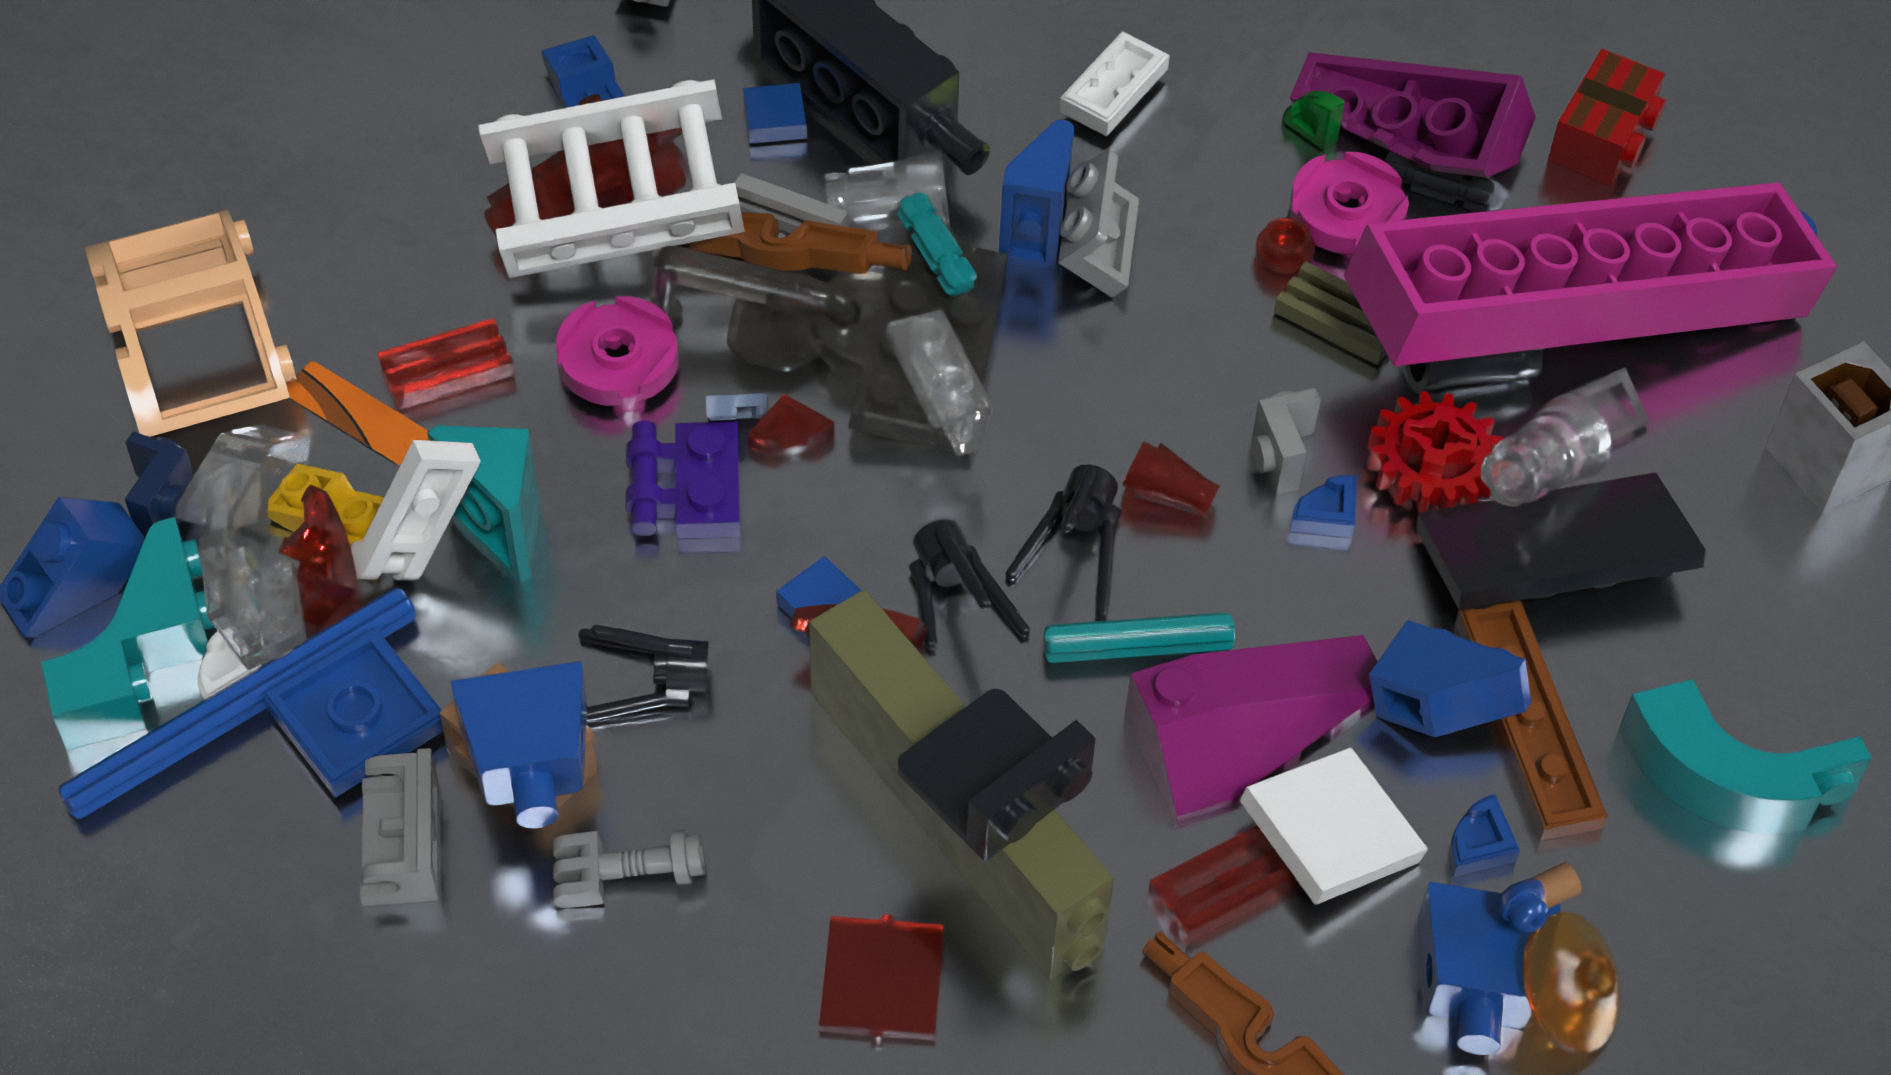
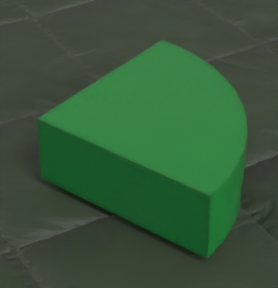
[1282,90,1345,150]

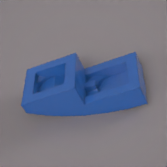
[541,35,625,108]

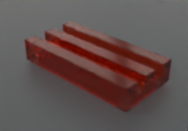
[377,318,515,411]
[1148,825,1299,944]

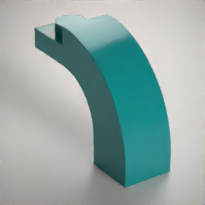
[1619,679,1872,834]

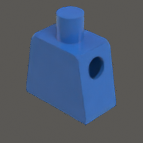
[451,661,588,828]
[1417,882,1561,1055]

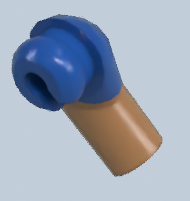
[1498,862,1582,933]

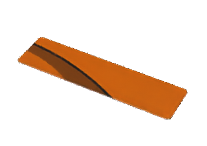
[286,361,429,466]

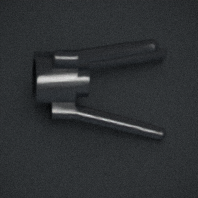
[1005,464,1122,620]
[909,519,1031,650]
[578,625,709,722]

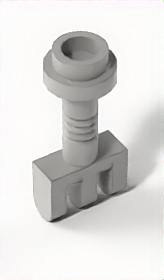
[553,829,706,908]

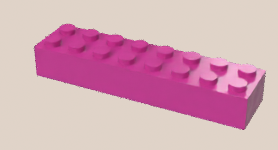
[1344,182,1838,366]

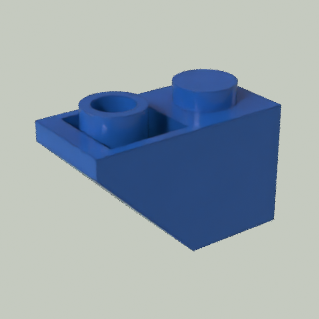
[0,497,145,638]
[1369,620,1531,737]

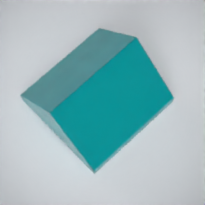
[427,425,540,585]

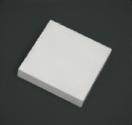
[1240,748,1428,905]

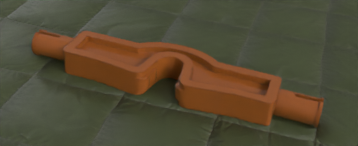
[689,212,912,274]
[1142,931,1344,1075]

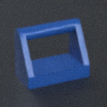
[998,120,1074,271]

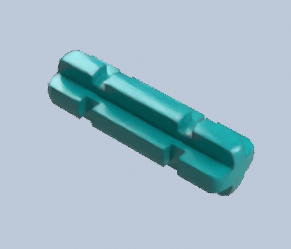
[897,192,977,297]

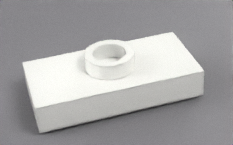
[1059,31,1170,137]

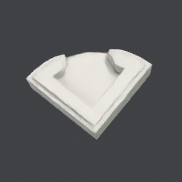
[197,624,262,700]

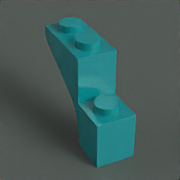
[41,517,218,751]

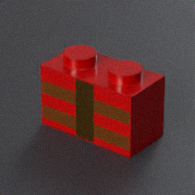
[1548,48,1667,186]

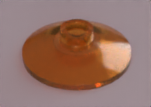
[1523,912,1620,1054]

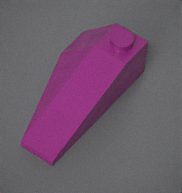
[1290,52,1536,178]
[1125,635,1378,823]

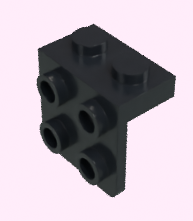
[897,689,1096,862]

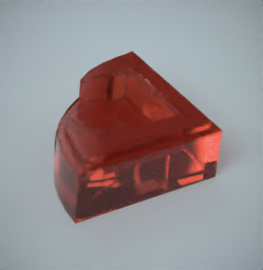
[748,394,835,456]

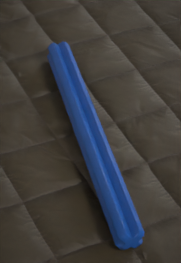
[58,588,416,819]

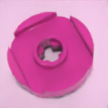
[1289,152,1409,260]
[556,296,678,413]

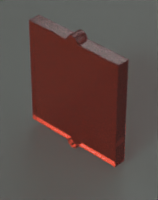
[819,914,944,1043]

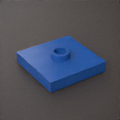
[261,627,443,798]

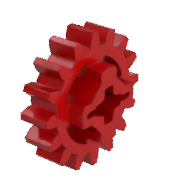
[1367,391,1505,513]

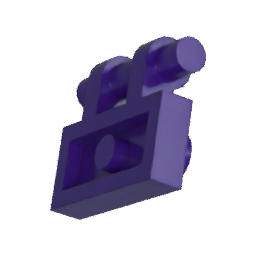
[625,420,740,539]

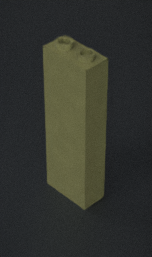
[809,589,1114,980]

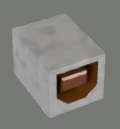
[1765,341,1891,513]

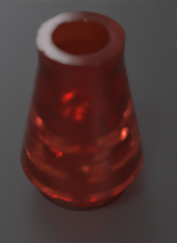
[1122,441,1220,519]

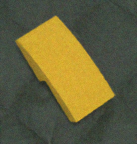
[261,463,384,556]

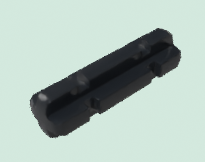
[1384,151,1495,213]

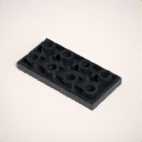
[1416,472,1706,610]

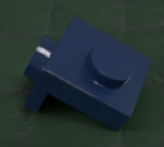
[125,432,198,538]

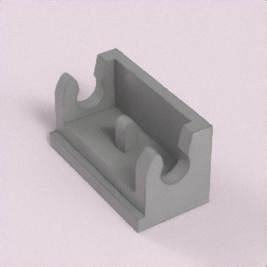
[360,748,439,907]

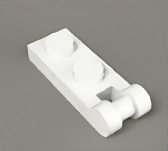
[348,440,481,581]

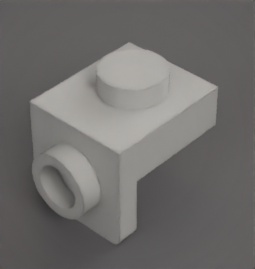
[1251,388,1321,495]

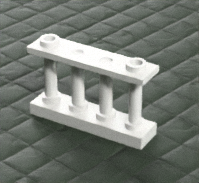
[478,79,745,278]

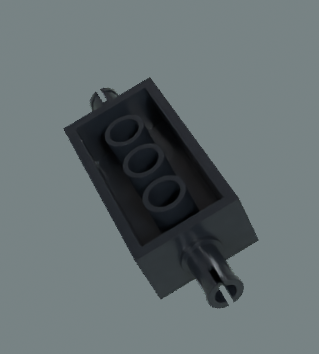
[752,0,990,186]

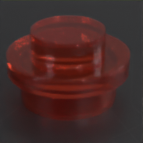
[1255,218,1315,274]

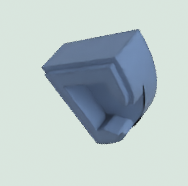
[706,393,769,421]

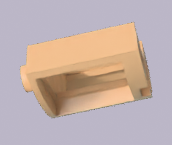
[85,210,297,437]

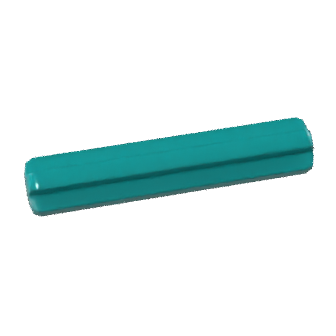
[1043,612,1235,663]

